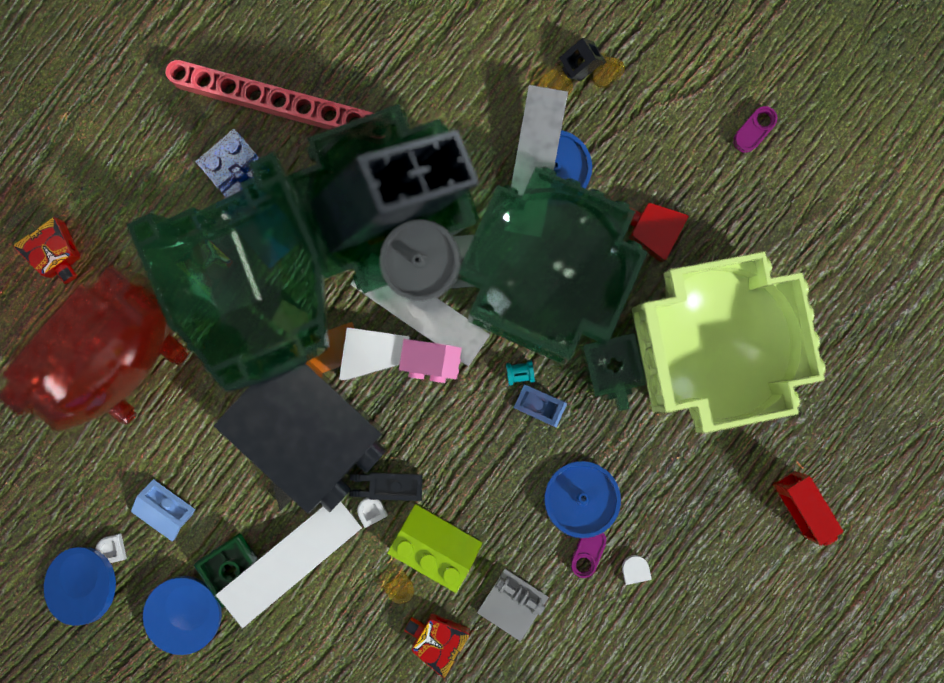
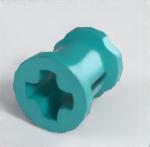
[506,360,535,386]

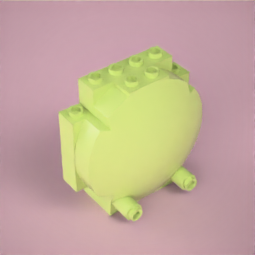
[631,252,825,433]

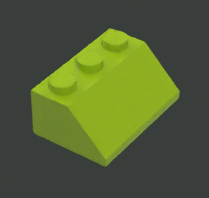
[387,503,483,593]

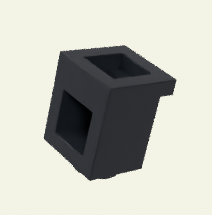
[559,38,607,81]

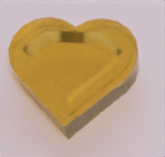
[593,56,625,88]
[539,64,573,96]

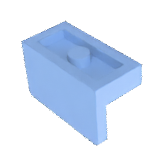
[131,479,195,541]

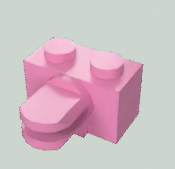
[399,339,462,383]

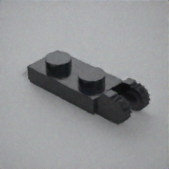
[349,472,423,501]

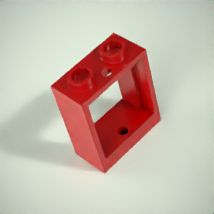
[773,471,844,546]

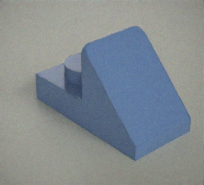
[514,384,567,428]

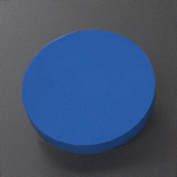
[547,130,592,206]
[544,461,621,538]
[44,547,116,626]
[143,576,222,655]

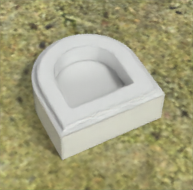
[357,497,388,528]
[96,533,127,563]
[622,555,652,585]

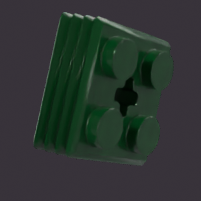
[194,533,258,607]

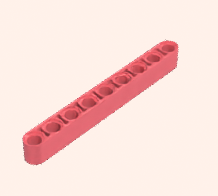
[165,60,392,143]

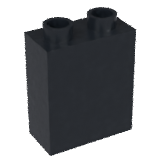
[309,130,479,253]
[213,346,387,514]

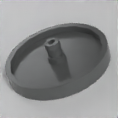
[380,220,461,301]

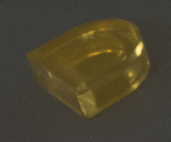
[383,571,414,604]

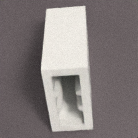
[339,327,411,380]

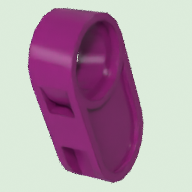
[733,106,778,153]
[570,533,607,578]

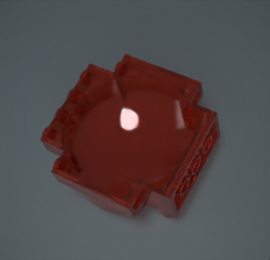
[0,265,188,432]

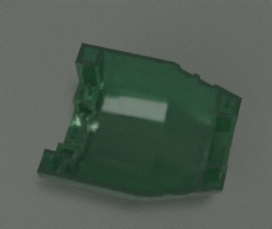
[126,152,328,392]

